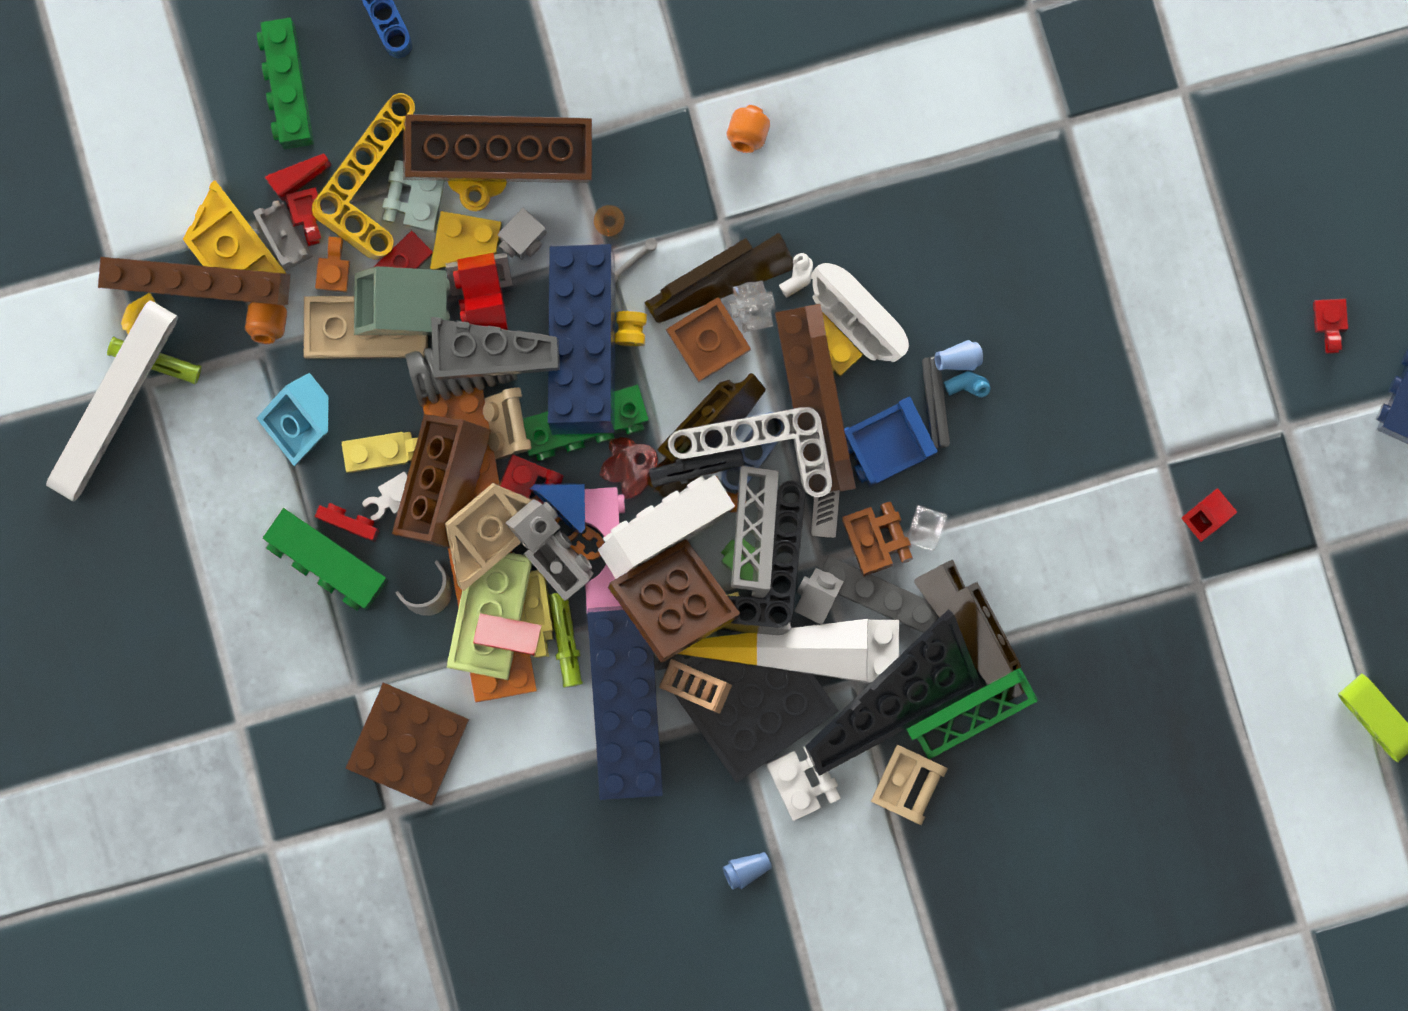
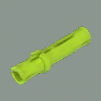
[107,336,202,385]
[548,593,583,688]

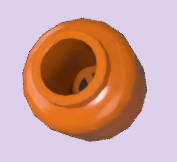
[726,105,770,153]
[245,302,287,344]

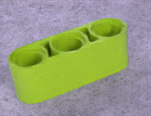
[1338,673,1408,762]

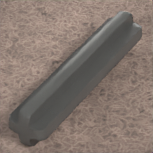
[922,357,950,449]

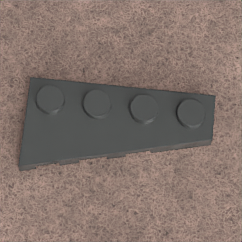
[431,317,560,380]

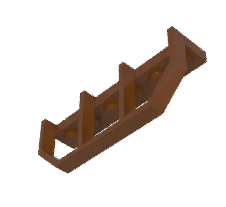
[775,303,856,496]

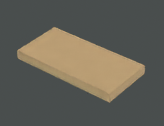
[304,296,428,359]

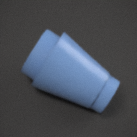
[723,852,772,890]

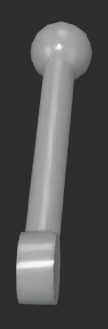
[615,238,657,284]

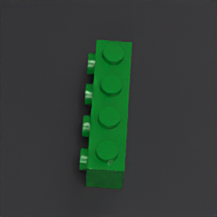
[257,17,314,150]
[523,385,649,462]

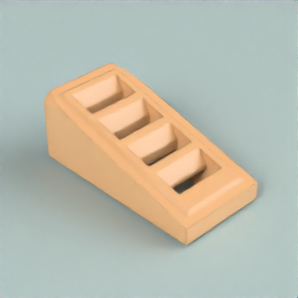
[659,659,732,713]

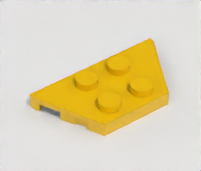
[183,180,287,274]

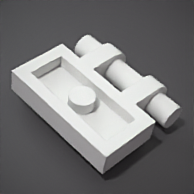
[766,746,841,821]

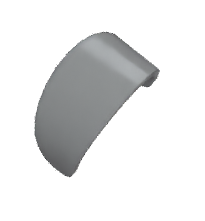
[395,561,452,616]

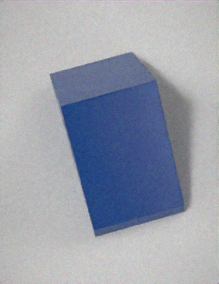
[530,483,585,533]

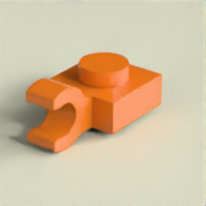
[315,236,350,293]

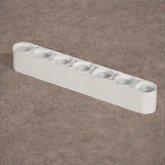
[46,300,178,502]

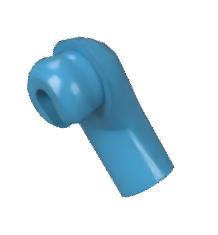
[943,371,991,398]

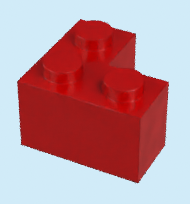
[453,252,508,330]

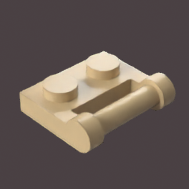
[483,387,531,460]
[870,745,948,826]

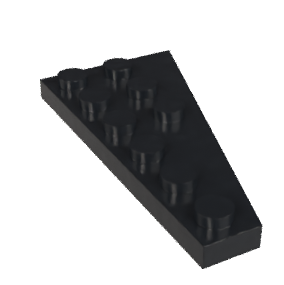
[805,609,983,776]

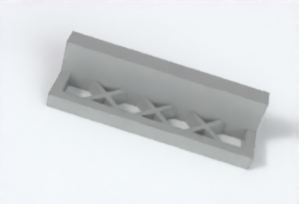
[731,466,779,599]

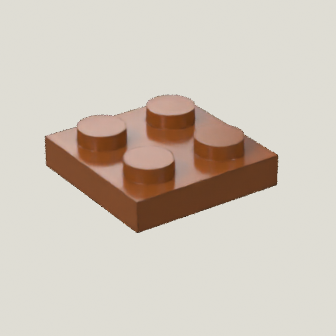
[666,297,751,383]

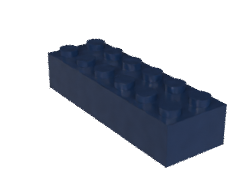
[548,244,615,435]
[587,606,663,800]

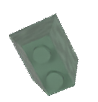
[354,266,450,336]

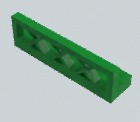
[907,668,1038,759]

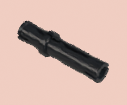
[649,448,745,488]

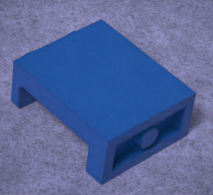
[844,396,938,488]

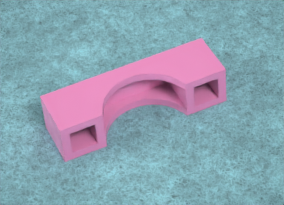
[585,487,625,611]

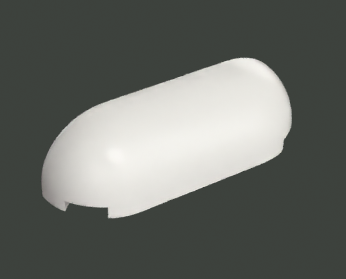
[811,263,909,362]

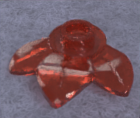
[599,437,658,499]

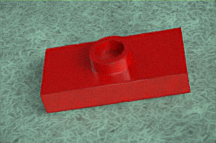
[374,230,433,269]

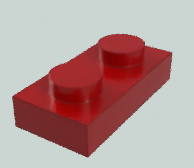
[314,503,380,542]

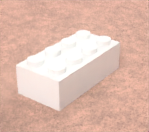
[598,475,735,579]

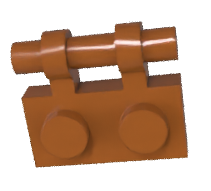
[842,502,913,577]

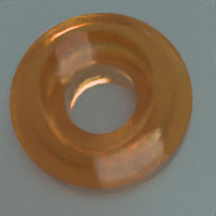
[594,205,625,236]

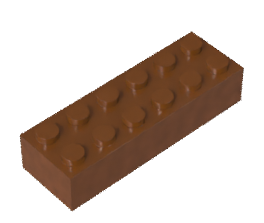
[403,114,592,183]

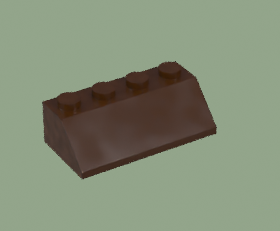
[392,414,491,549]

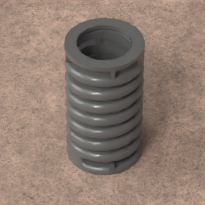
[405,347,518,407]

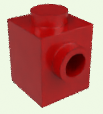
[1181,488,1237,542]

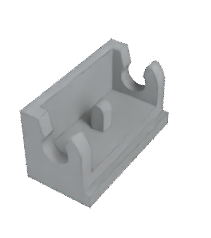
[253,201,313,271]

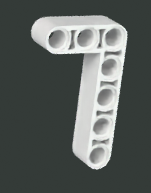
[668,407,832,497]

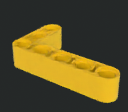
[312,93,415,260]

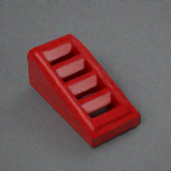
[265,154,331,201]

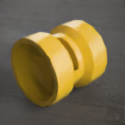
[615,311,647,346]

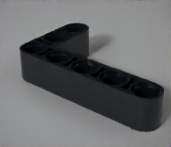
[719,480,805,635]

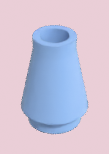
[934,340,983,371]

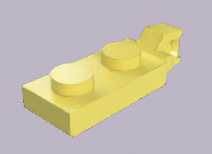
[342,432,418,473]
[521,570,554,658]

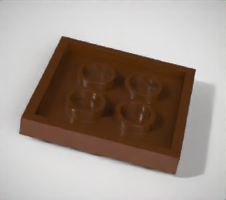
[608,539,740,663]
[345,682,470,806]

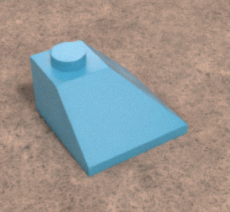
[256,373,329,466]

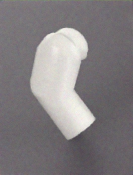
[779,253,813,298]

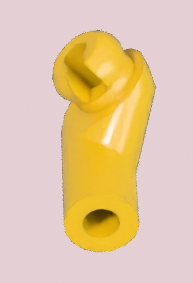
[121,293,157,334]

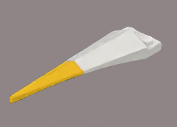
[678,619,899,683]

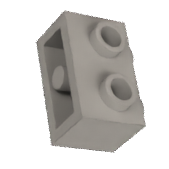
[524,530,594,601]

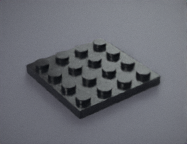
[672,616,839,783]

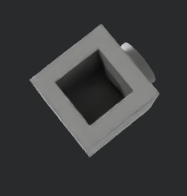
[498,208,547,260]
[506,499,561,552]
[795,568,844,624]

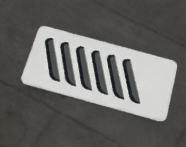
[811,490,840,538]

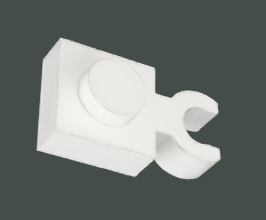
[362,472,407,521]

